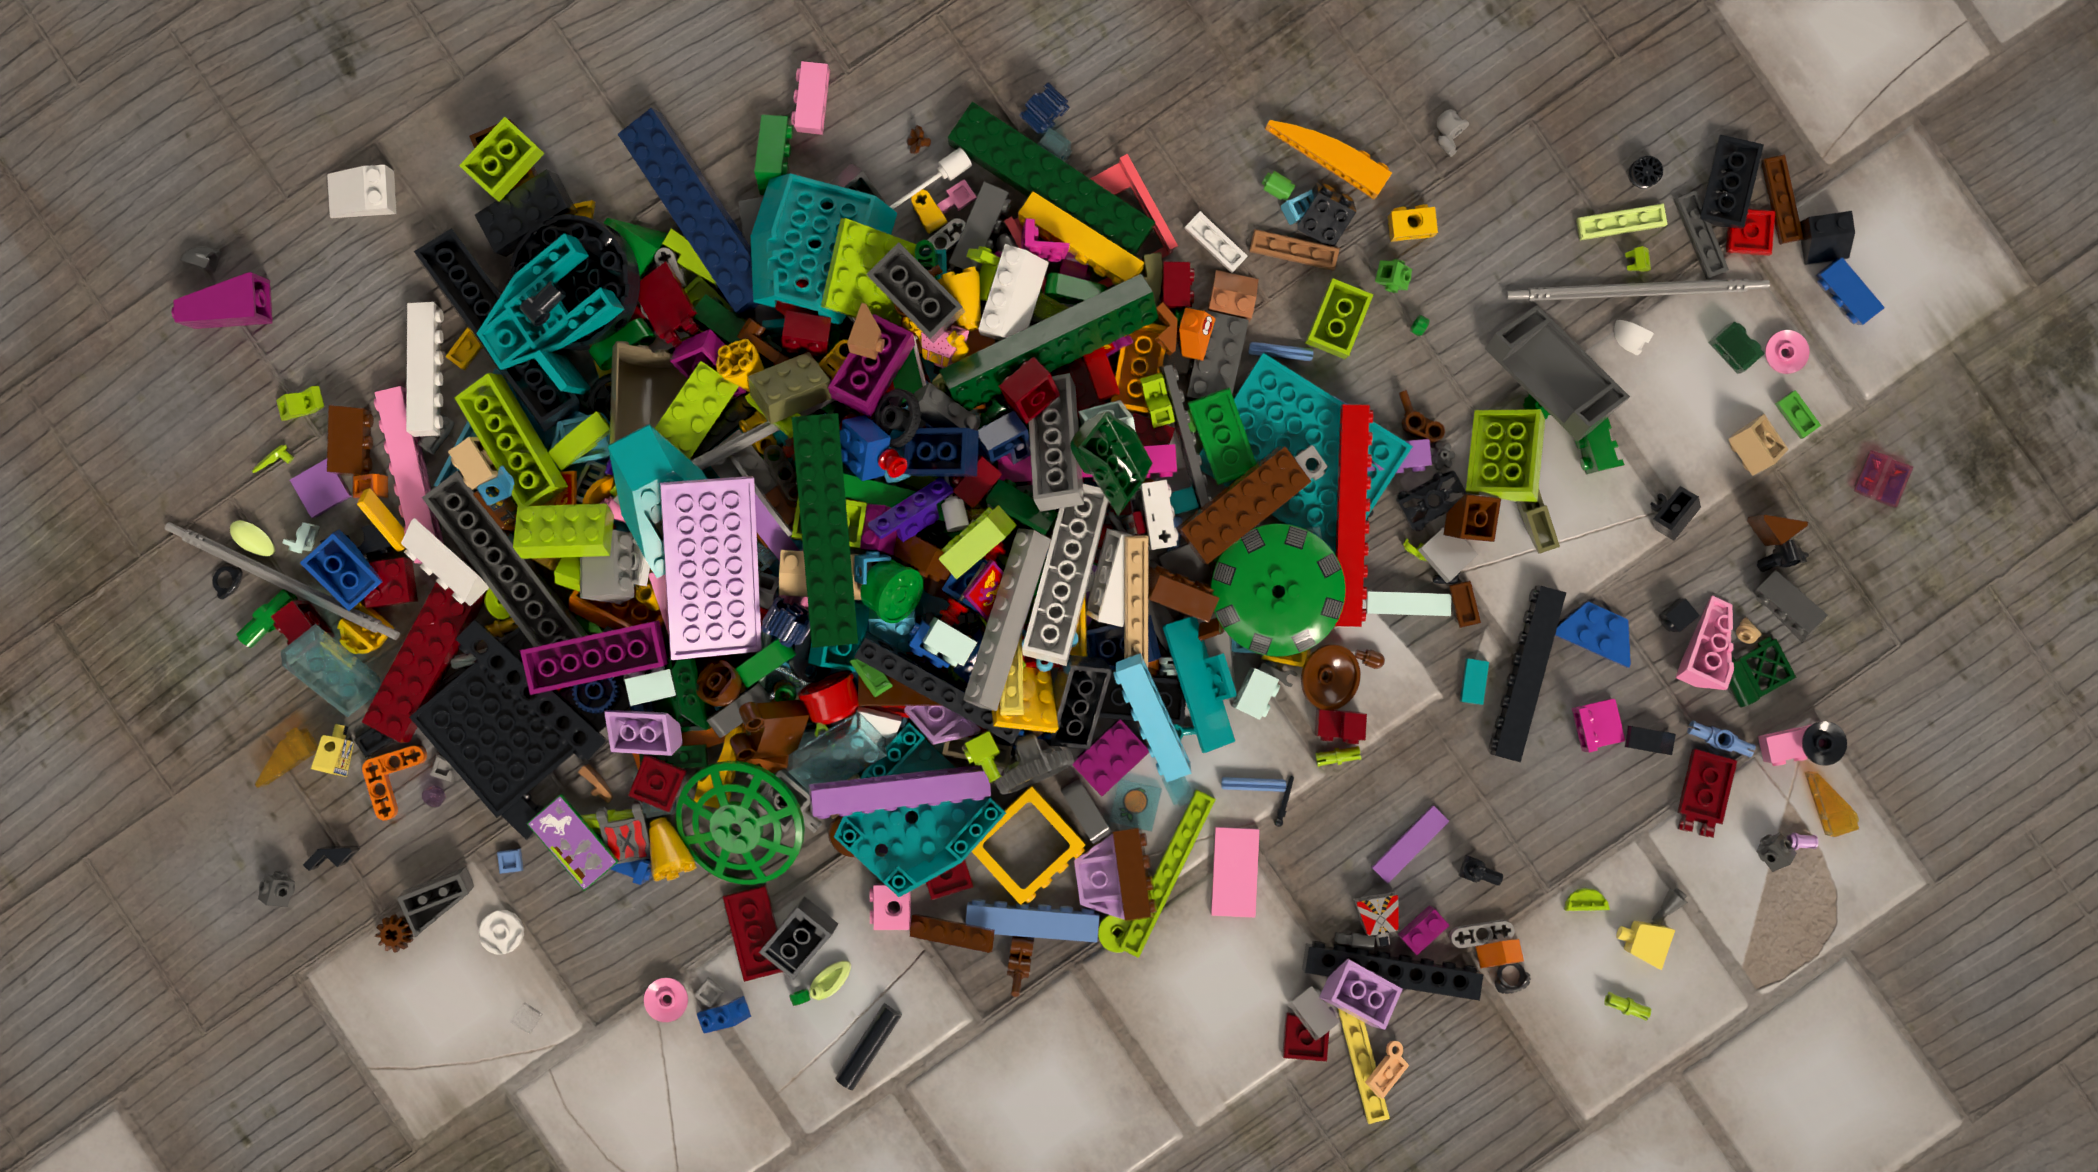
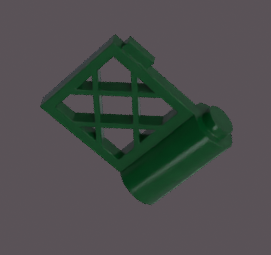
[1729,637,1797,707]

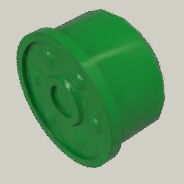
[860,559,923,623]

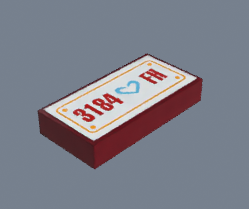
[1120,511,1146,536]

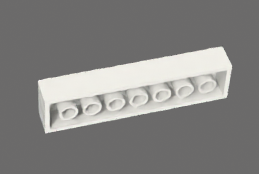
[1022,484,1109,666]

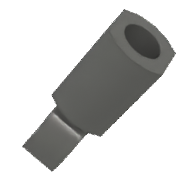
[1334,932,1375,951]

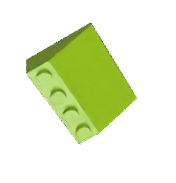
[1466,409,1545,502]

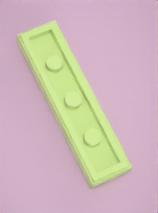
[1576,203,1668,241]

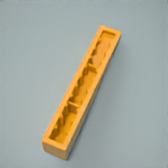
[1265,120,1392,199]

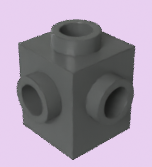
[1756,832,1797,872]
[258,871,295,907]

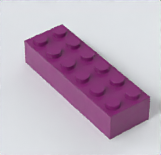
[520,620,669,695]

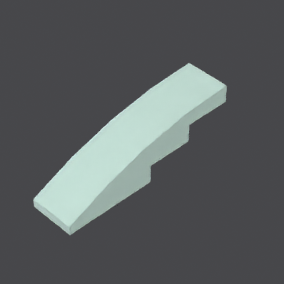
[1366,591,1451,616]

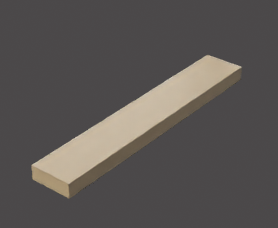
[1124,535,1148,668]

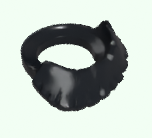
[212,566,243,600]
[1495,963,1531,994]

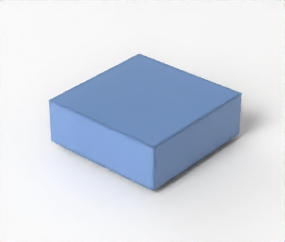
[497,848,523,874]

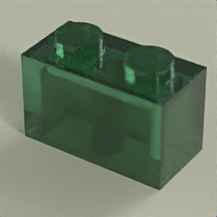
[1708,321,1765,374]

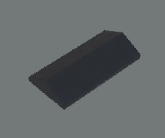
[1699,134,1764,229]

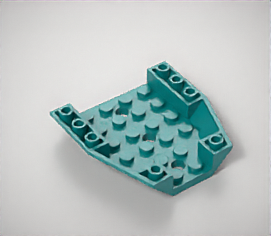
[751,173,897,325]
[834,723,1006,897]

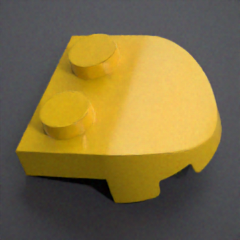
[337,600,395,654]

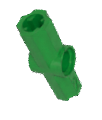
[236,589,299,648]

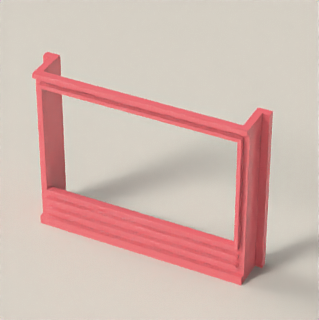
[1004,154,1178,302]

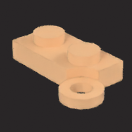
[1365,1041,1409,1099]

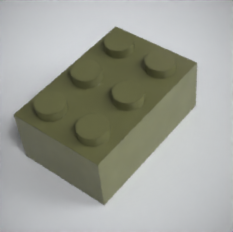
[748,352,832,424]

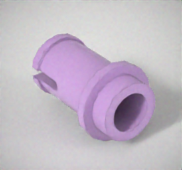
[1787,832,1818,850]

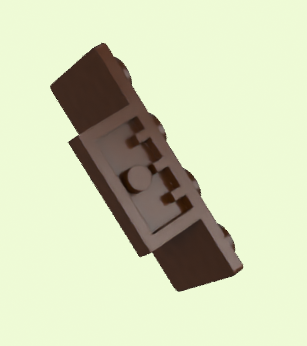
[858,655,948,706]

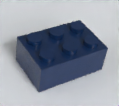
[904,428,979,477]
[1087,615,1161,670]

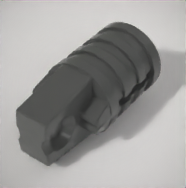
[417,414,455,455]

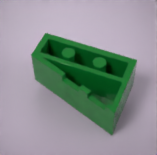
[754,115,793,195]
[1575,417,1625,475]

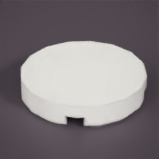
[479,910,524,955]

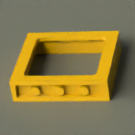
[972,785,1086,905]

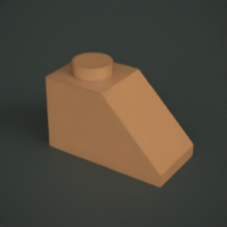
[847,303,885,360]

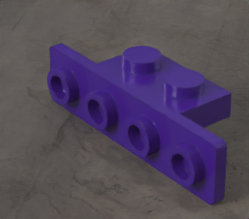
[868,477,954,542]

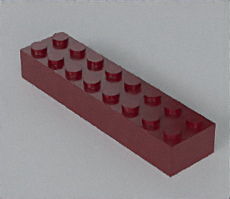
[362,582,487,743]

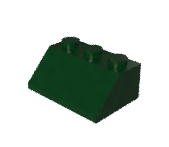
[986,478,1058,536]

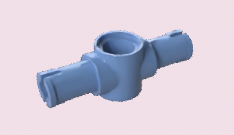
[1687,720,1756,758]

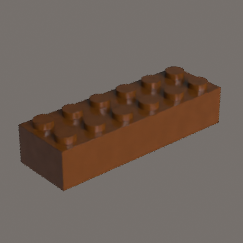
[1176,446,1311,564]

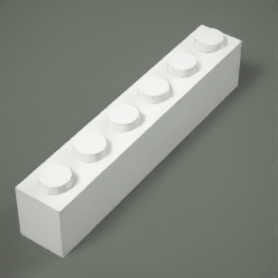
[406,302,444,437]

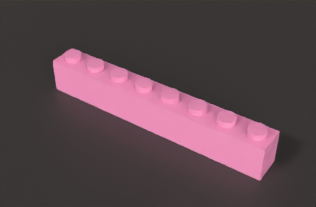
[374,386,444,564]

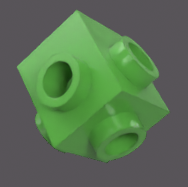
[1375,259,1413,293]

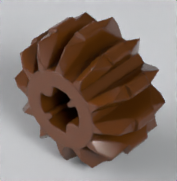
[374,914,414,953]

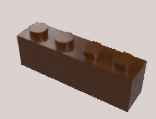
[1113,828,1157,921]

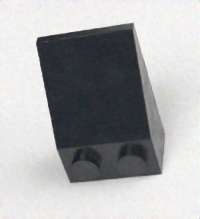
[759,896,839,980]

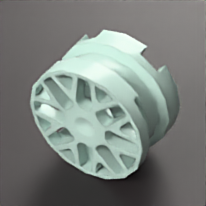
[1159,657,1177,675]

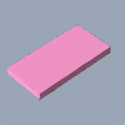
[1211,827,1259,918]

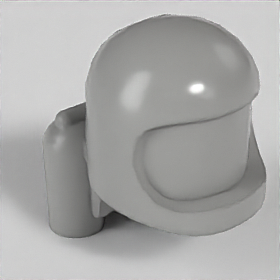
[1436,110,1469,157]

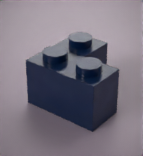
[977,411,1031,465]

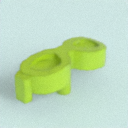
[1403,538,1428,562]

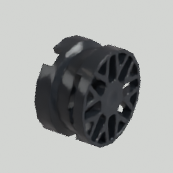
[1628,156,1663,189]

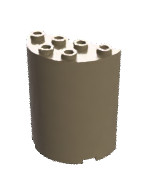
[610,341,694,460]

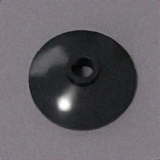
[1802,721,1847,766]

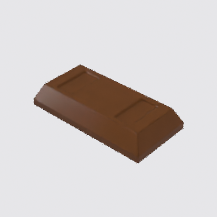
[1449,580,1481,628]

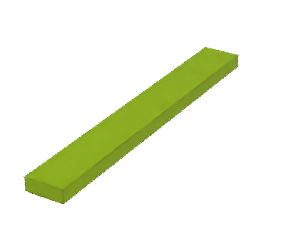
[1118,789,1216,958]

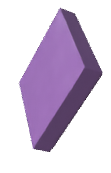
[290,459,352,518]

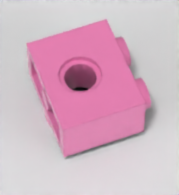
[870,883,911,930]

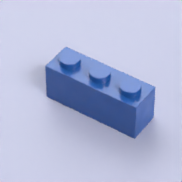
[1816,257,1885,325]

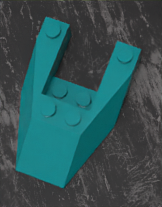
[476,234,624,370]
[608,424,707,578]

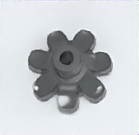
[1430,442,1455,470]

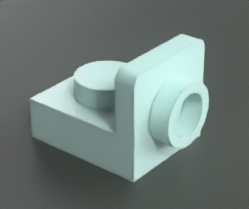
[282,522,320,553]

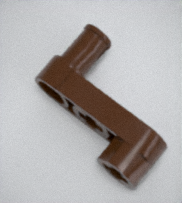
[737,317,791,366]

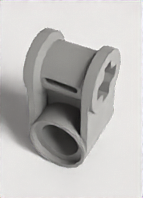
[655,248,687,287]

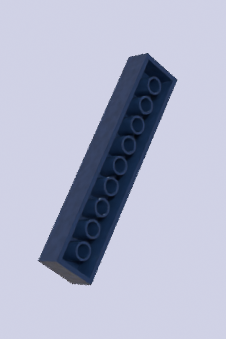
[618,108,760,316]

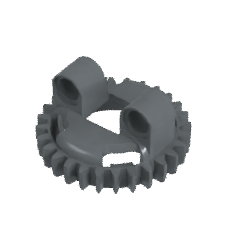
[995,732,1074,794]

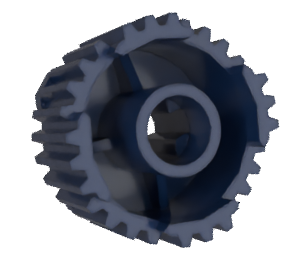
[1019,82,1070,134]
[761,597,810,648]
[572,677,620,713]

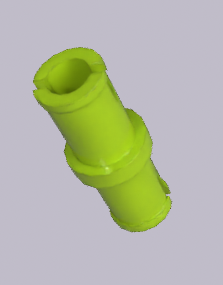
[1315,746,1361,767]
[1604,992,1651,1021]

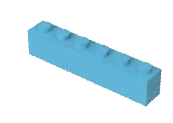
[1113,653,1192,782]

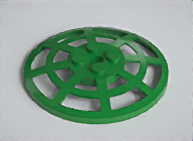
[676,761,805,885]

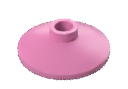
[1765,330,1810,374]
[644,978,688,1022]

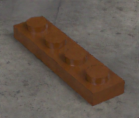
[909,914,995,953]

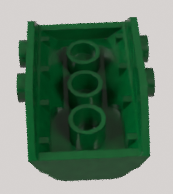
[1070,412,1153,516]
[645,643,716,731]

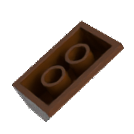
[327,405,374,476]

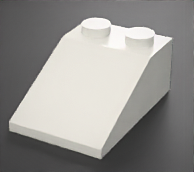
[327,165,396,218]

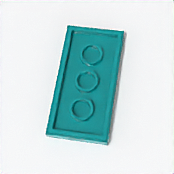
[533,350,591,395]

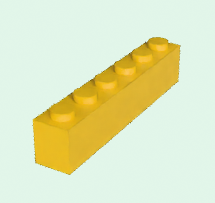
[1018,192,1144,286]

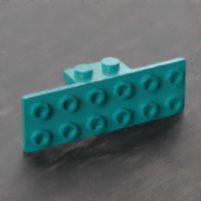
[1163,616,1237,753]

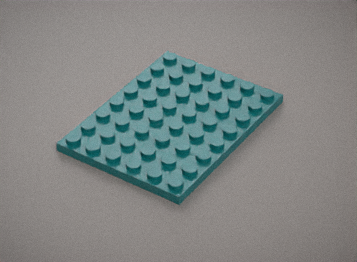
[1199,353,1413,554]

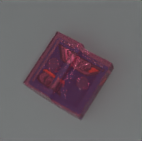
[1854,450,1913,508]

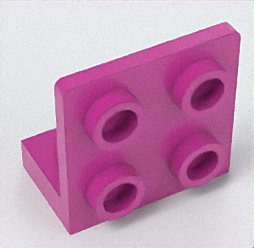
[1021,219,1070,262]
[1572,699,1625,753]

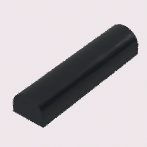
[835,1003,902,1090]

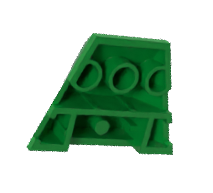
[604,218,668,280]

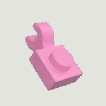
[937,179,977,215]

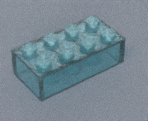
[281,624,381,717]
[788,712,887,792]

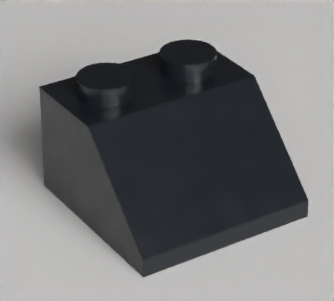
[1800,211,1855,265]

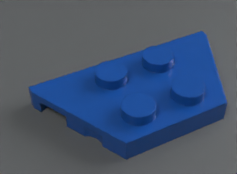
[1555,602,1631,668]

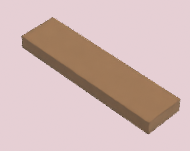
[1249,229,1340,271]

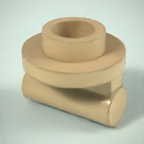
[1736,617,1762,644]

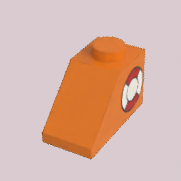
[1179,308,1216,361]

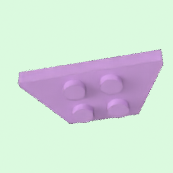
[904,706,981,745]
[1074,834,1125,920]

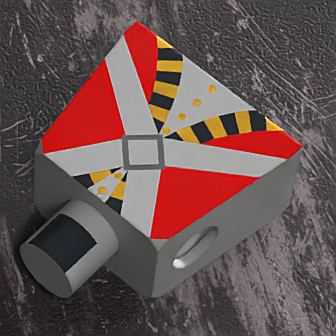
[1353,892,1399,946]

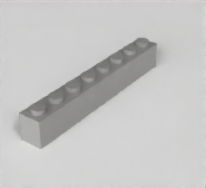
[963,528,1051,711]

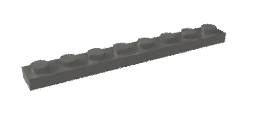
[1159,364,1212,510]

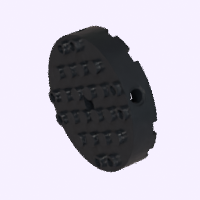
[508,214,640,351]

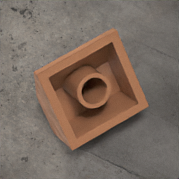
[1207,270,1259,322]

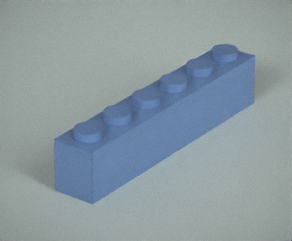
[966,899,1099,942]

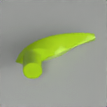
[252,445,294,473]

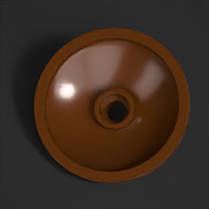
[1301,644,1361,710]

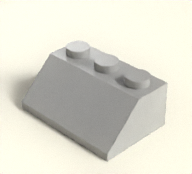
[580,530,634,604]

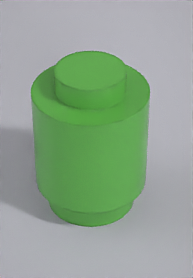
[1262,171,1296,201]

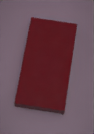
[723,885,783,982]

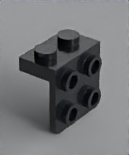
[1297,183,1356,247]

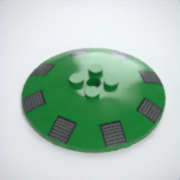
[1211,524,1345,656]

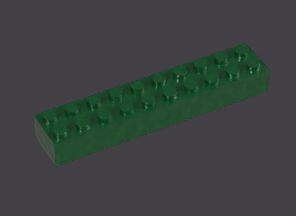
[948,102,1155,256]
[939,274,1159,411]
[791,413,858,648]

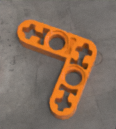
[362,745,427,821]

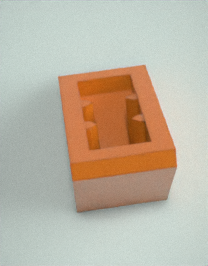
[353,474,388,498]
[1475,939,1524,969]

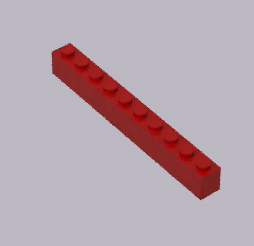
[1335,404,1373,627]

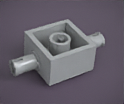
[746,769,823,833]

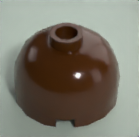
[696,660,742,707]

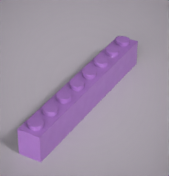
[809,765,991,819]

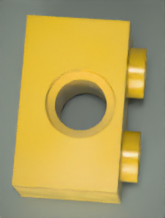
[1388,204,1438,242]

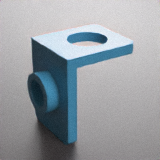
[477,466,514,506]
[854,551,891,585]

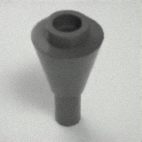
[1652,887,1688,925]

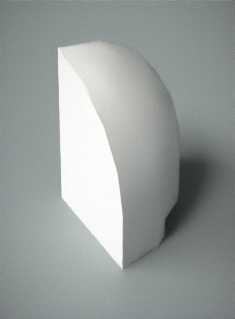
[1614,320,1654,355]

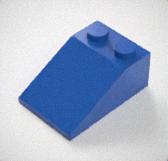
[300,529,383,611]

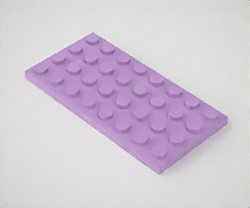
[660,476,762,660]

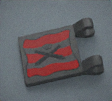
[596,800,651,864]

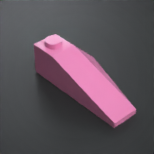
[1676,596,1734,690]

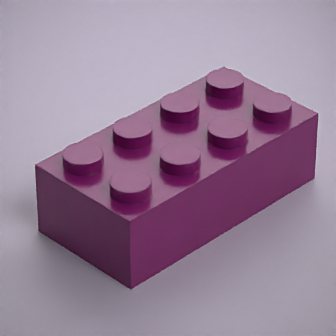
[828,314,915,418]

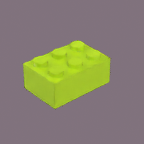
[459,117,545,202]
[1305,278,1374,359]
[939,505,1016,579]

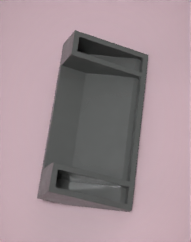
[1485,305,1630,442]

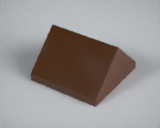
[1747,515,1808,546]

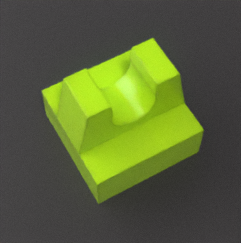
[1625,246,1651,272]

